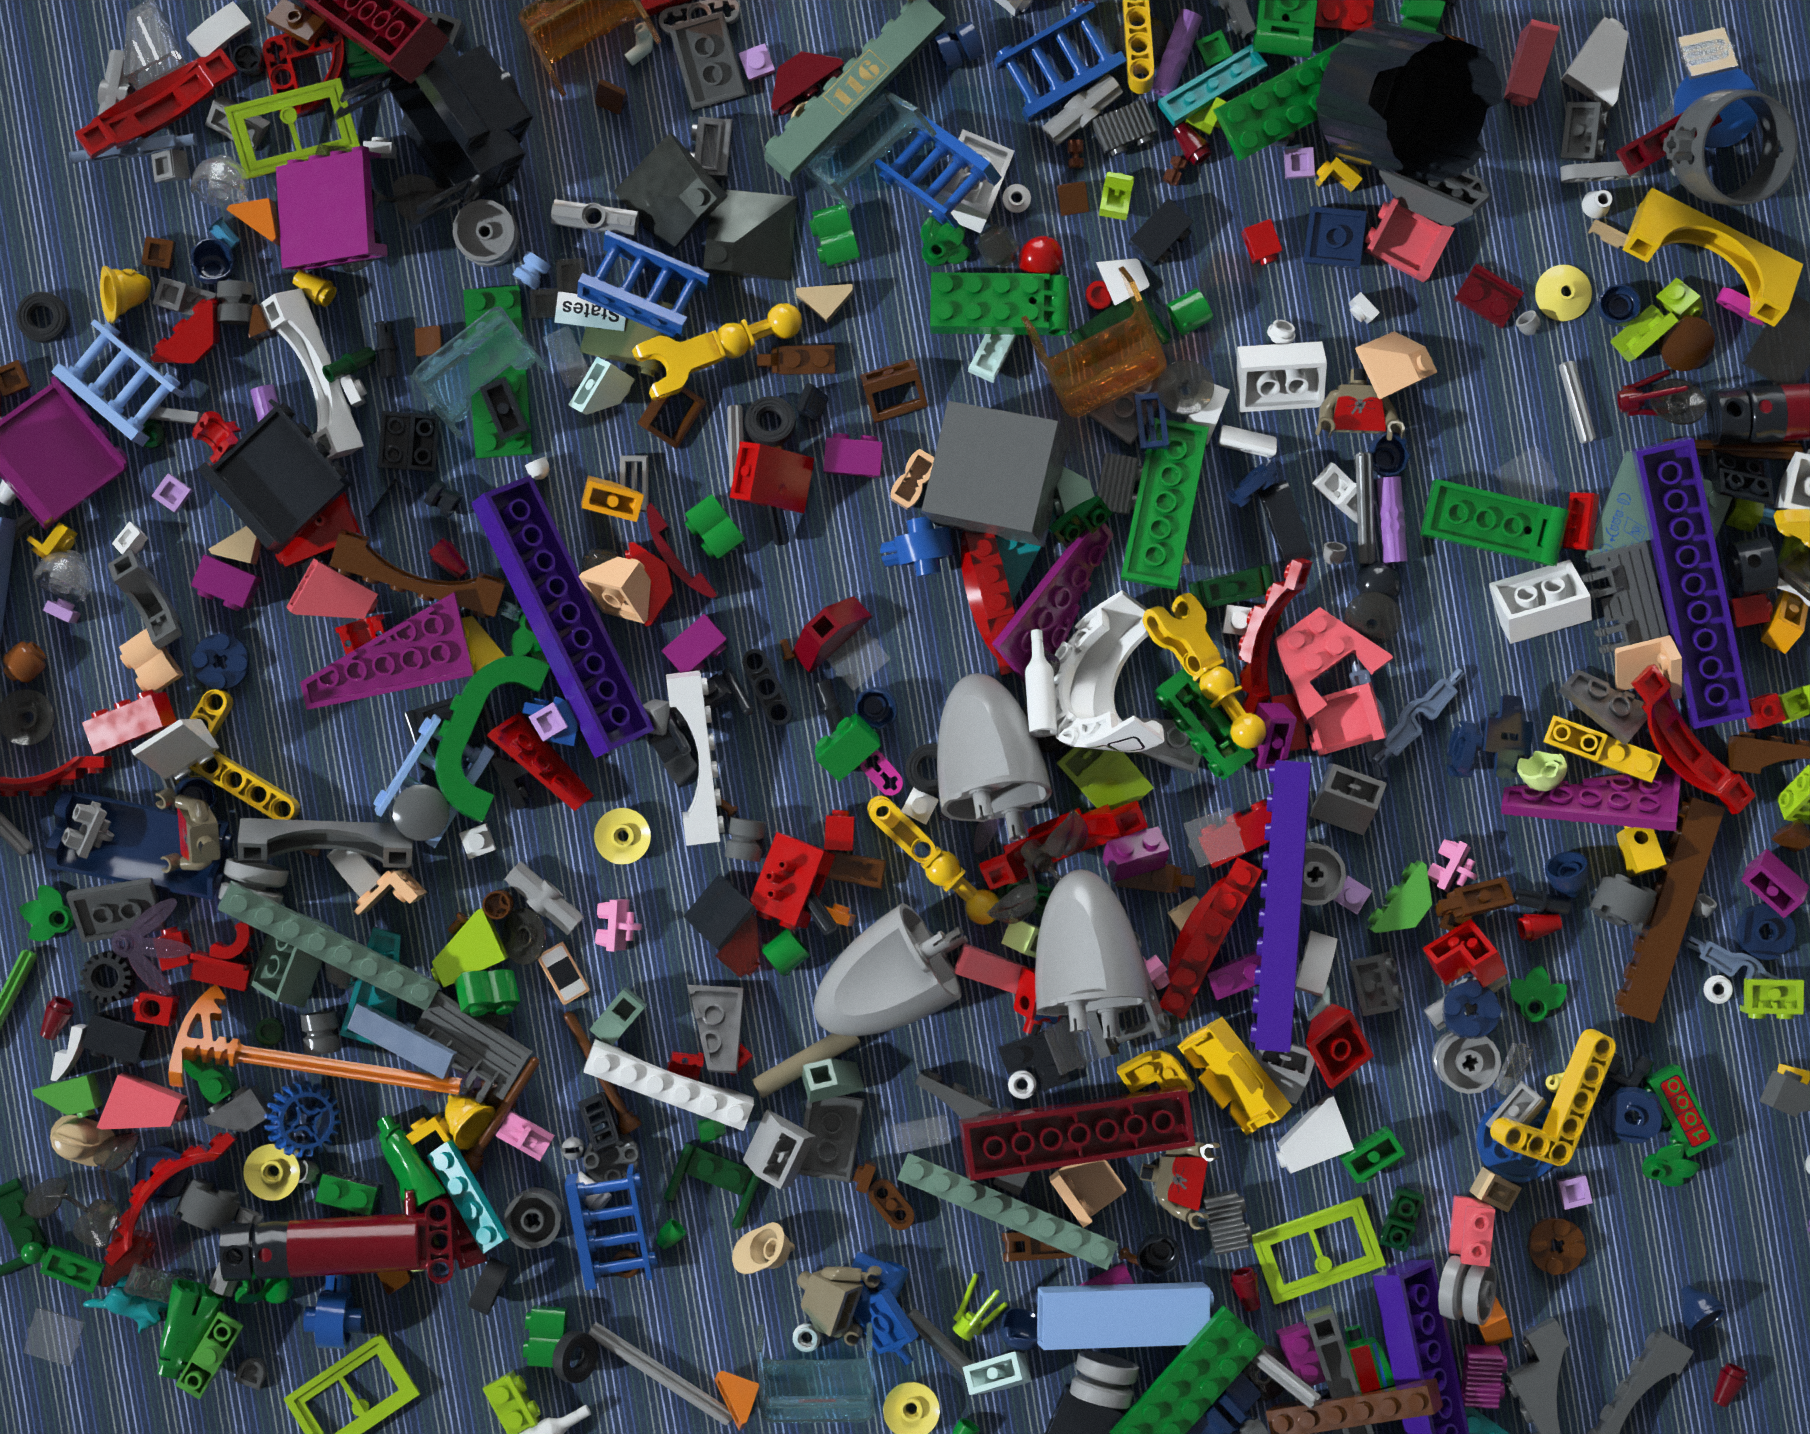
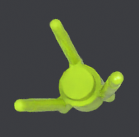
[953,1273,1008,1341]

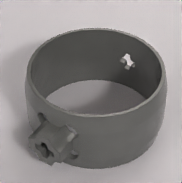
[1663,89,1798,206]

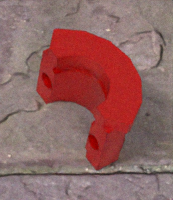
[192,411,242,464]
[335,613,386,655]
[209,921,255,960]
[667,1051,704,1081]

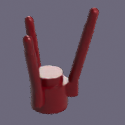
[1617,369,1688,417]

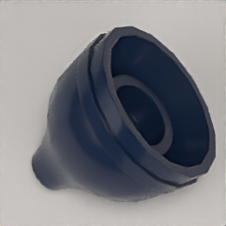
[1545,851,1589,898]
[1681,1285,1726,1334]

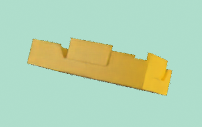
[1177,1017,1292,1135]

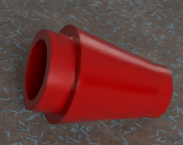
[1517,913,1562,942]

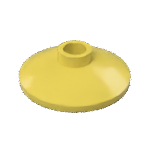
[1535,265,1592,321]
[594,808,651,864]
[243,1144,300,1201]
[883,1382,940,1434]

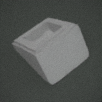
[151,149,189,183]
[643,699,670,736]

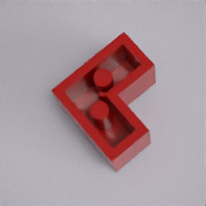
[1423,919,1508,988]

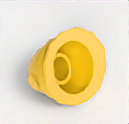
[100,266,151,324]
[445,1094,496,1149]

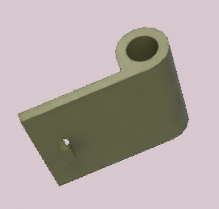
[580,296,674,377]

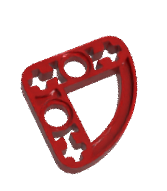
[262,22,347,118]

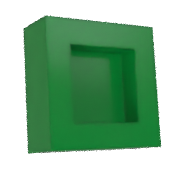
[1195,30,1233,69]

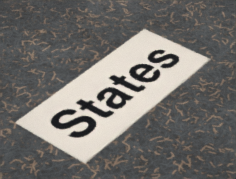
[554,292,626,331]

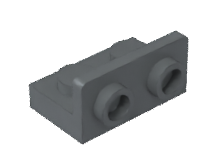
[1561,102,1610,163]
[1349,951,1404,1016]

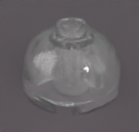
[190,155,249,208]
[32,550,93,602]

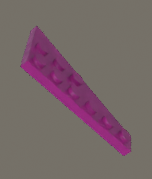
[992,523,1113,685]
[300,592,475,710]
[1501,769,1681,831]

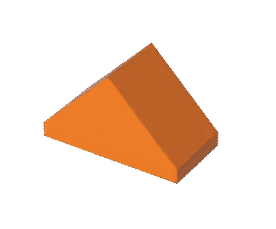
[226,198,280,246]
[1476,1296,1513,1346]
[715,1371,760,1431]

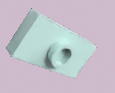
[968,334,1017,383]

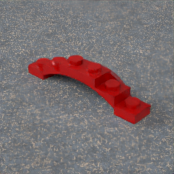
[75,48,238,159]
[961,531,1015,675]
[1238,558,1313,714]
[1631,664,1756,814]
[0,756,112,796]
[979,800,1148,891]
[1159,857,1264,1019]
[104,1131,238,1266]

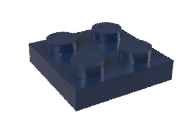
[1303,206,1367,269]

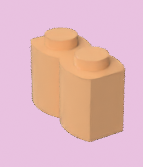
[891,449,934,510]
[119,629,184,693]

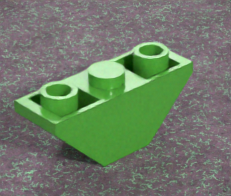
[1367,860,1432,933]
[175,1311,244,1400]

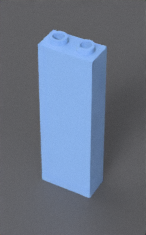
[1037,1282,1214,1350]

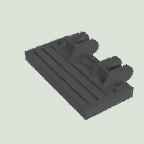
[1581,541,1669,661]
[414,991,533,1104]

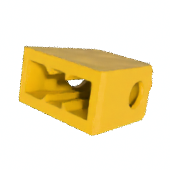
[1616,826,1666,878]

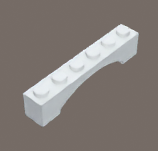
[260,288,364,460]
[666,670,725,846]
[584,1039,754,1131]

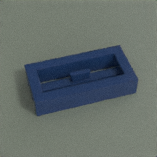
[1134,392,1169,452]

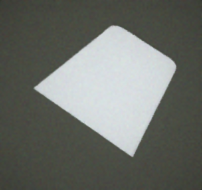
[1096,258,1149,305]

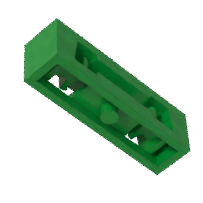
[1154,668,1255,781]

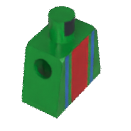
[1344,1325,1395,1394]

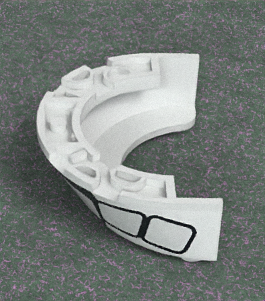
[1052,590,1164,752]

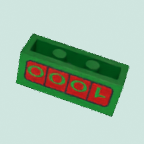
[1643,1063,1718,1157]

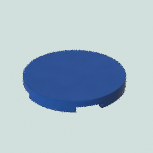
[1673,66,1758,149]
[1476,1098,1554,1182]

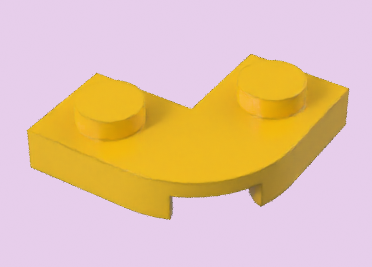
[1117,1050,1195,1093]

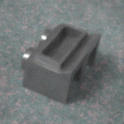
[690,117,734,181]

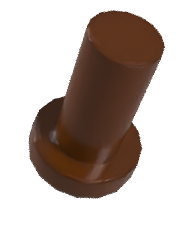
[779,639,796,662]
[718,798,739,818]
[448,912,469,935]
[1118,1247,1139,1266]

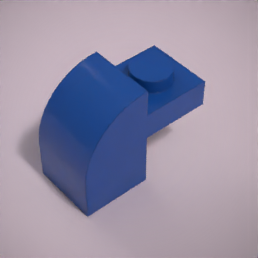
[523,696,580,746]

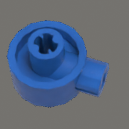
[880,517,954,577]
[303,1275,365,1349]

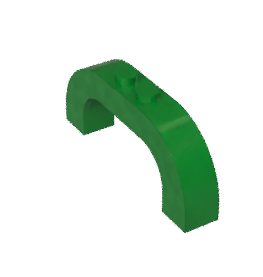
[435,656,550,822]

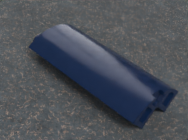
[45,789,233,900]

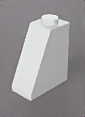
[1561,17,1629,111]
[1275,1093,1354,1174]

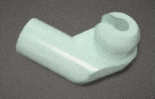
[624,23,654,66]
[1307,984,1330,1022]

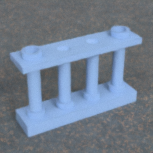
[51,319,186,446]
[373,714,495,848]

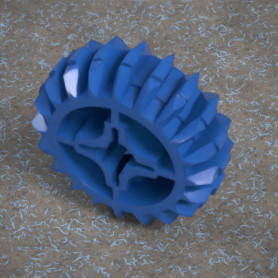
[264,1080,341,1158]

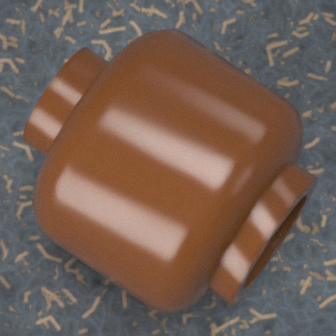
[3,641,47,683]

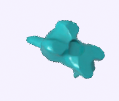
[83,1275,168,1334]

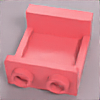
[1364,197,1455,283]
[1301,682,1387,756]
[1448,1196,1495,1267]

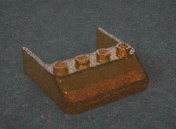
[518,0,662,97]
[1021,266,1167,417]

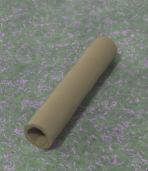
[752,1033,861,1099]

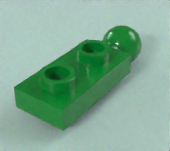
[21,1242,105,1294]

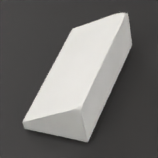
[1217,425,1277,458]

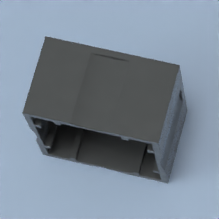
[922,401,1070,547]

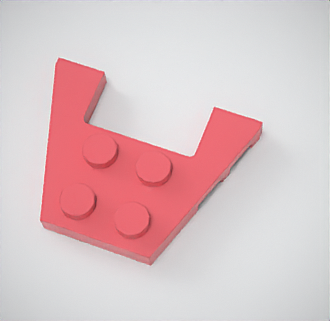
[1274,607,1393,722]

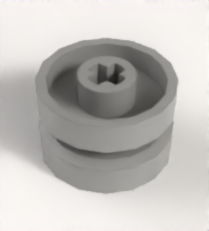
[452,199,520,268]
[1302,842,1346,906]
[218,858,289,905]
[1432,1031,1501,1094]
[1438,1256,1497,1325]
[1070,1351,1139,1409]

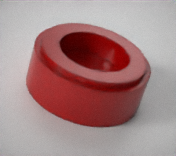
[1085,281,1112,310]

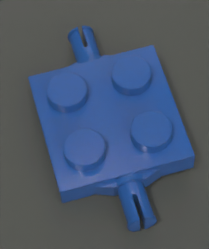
[853,1280,919,1366]

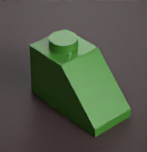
[32,1072,103,1118]

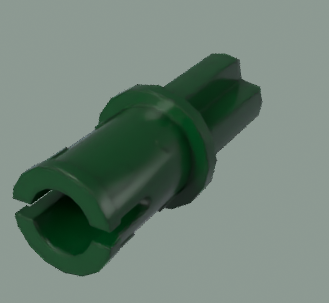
[322,347,376,383]

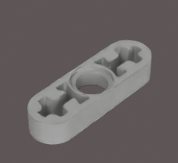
[659,0,740,36]
[1560,161,1643,183]

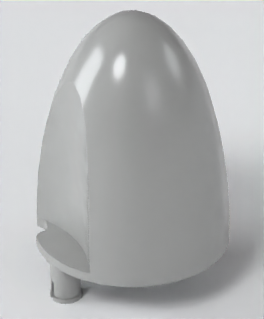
[937,673,1052,841]
[1035,869,1149,1039]
[814,903,968,1036]

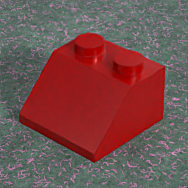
[1306,1003,1374,1089]

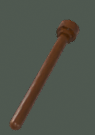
[564,1011,642,1135]
[462,1057,540,1174]

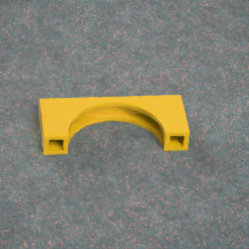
[1622,188,1803,327]

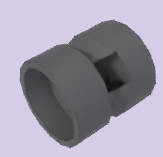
[217,280,255,325]
[725,817,766,862]
[300,1011,341,1055]

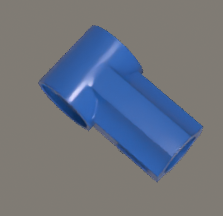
[851,1251,909,1297]

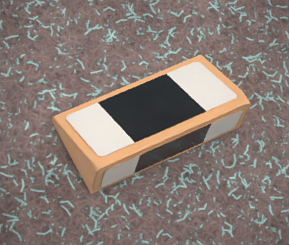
[536,941,590,1005]

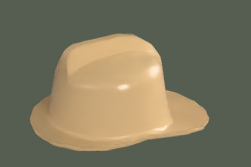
[50,1115,117,1167]
[732,1222,795,1274]

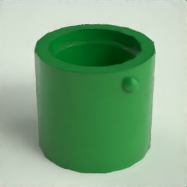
[1166,288,1214,336]
[761,928,810,977]

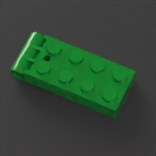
[1253,0,1317,58]
[930,272,1069,336]
[1420,479,1570,566]

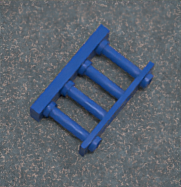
[994,2,1127,123]
[874,112,1002,229]
[577,230,710,341]
[565,1164,658,1290]

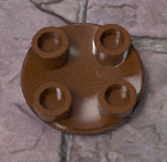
[1658,315,1715,371]

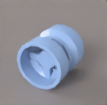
[512,251,551,290]

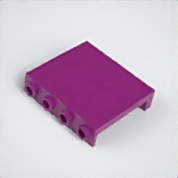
[276,146,387,271]
[0,376,128,529]

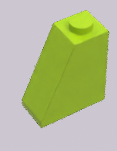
[431,908,509,988]

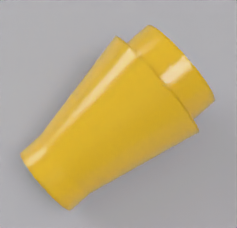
[293,270,337,307]

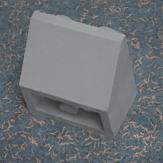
[1310,763,1387,835]
[1252,1043,1315,1104]
[743,1109,816,1189]

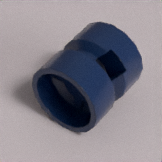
[934,21,984,71]

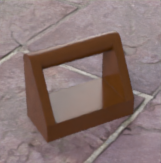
[860,358,928,423]
[637,387,707,450]

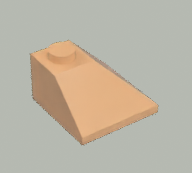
[1355,331,1437,400]
[579,557,651,624]

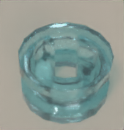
[496,599,524,623]

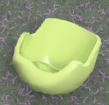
[1516,751,1567,791]

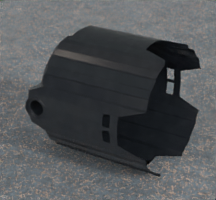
[1316,19,1504,182]

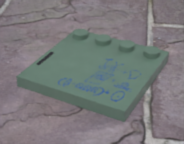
[1584,450,1732,584]

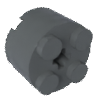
[1589,874,1657,933]
[174,1177,241,1234]
[504,1187,565,1249]

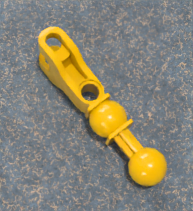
[632,303,802,401]
[1143,593,1267,749]
[867,795,1001,925]

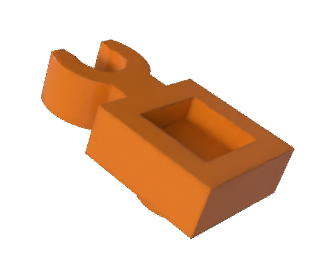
[824,903,856,926]

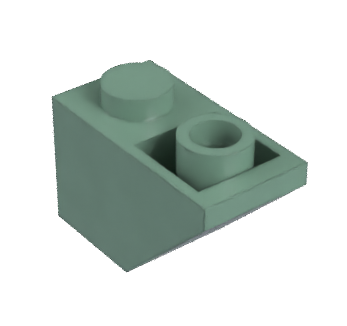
[1053,466,1095,518]
[589,986,648,1046]
[802,1058,864,1103]

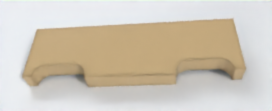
[1588,219,1628,249]

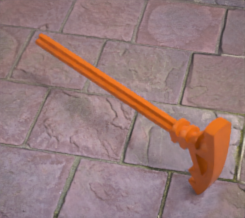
[168,985,462,1095]

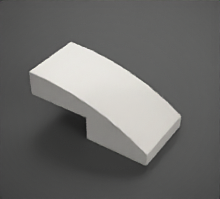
[186,1,251,57]
[1186,380,1230,445]
[1312,462,1376,523]
[327,849,381,897]
[1296,931,1338,997]
[51,1024,88,1081]

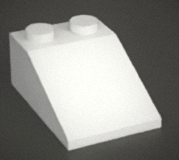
[929,129,1014,233]
[131,719,219,780]

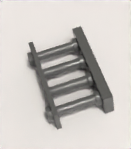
[1087,932,1171,1059]

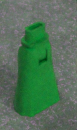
[377,1114,447,1211]
[157,1278,226,1379]

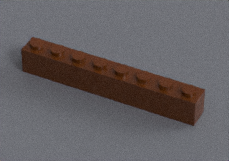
[1615,797,1725,1024]

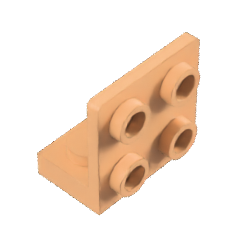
[1615,635,1682,700]
[354,868,427,915]
[1049,1160,1126,1228]

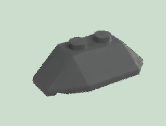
[1379,170,1490,227]

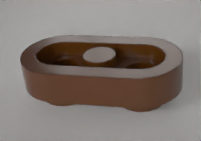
[868,1178,914,1230]

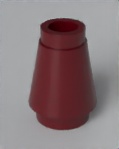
[1173,122,1212,166]
[428,537,469,579]
[40,996,74,1040]
[1230,1267,1261,1312]
[1712,1362,1748,1407]

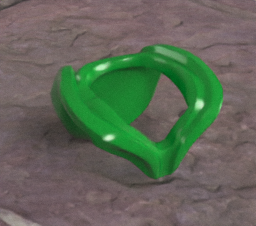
[235,1278,294,1304]

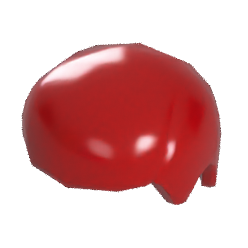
[1018,236,1063,276]

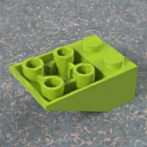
[1055,746,1154,810]

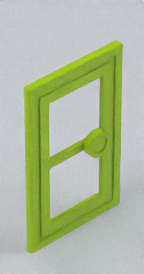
[224,78,360,180]
[1252,1196,1386,1305]
[284,1332,421,1434]

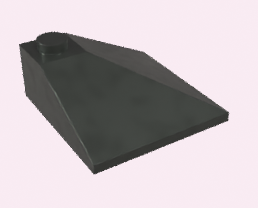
[613,132,728,254]
[703,189,797,281]

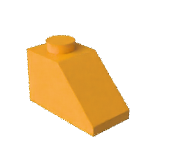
[581,475,644,522]
[1760,590,1808,654]

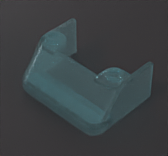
[413,306,549,439]

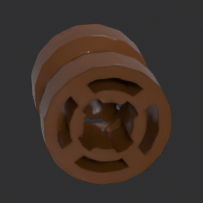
[482,889,514,919]

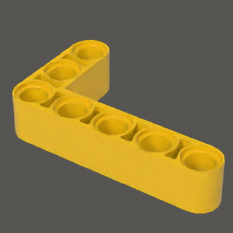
[1122,0,1154,94]
[189,689,300,820]
[1490,1029,1616,1166]

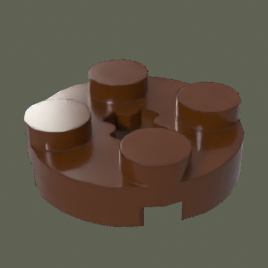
[1527,1217,1586,1275]

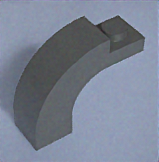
[108,549,182,650]

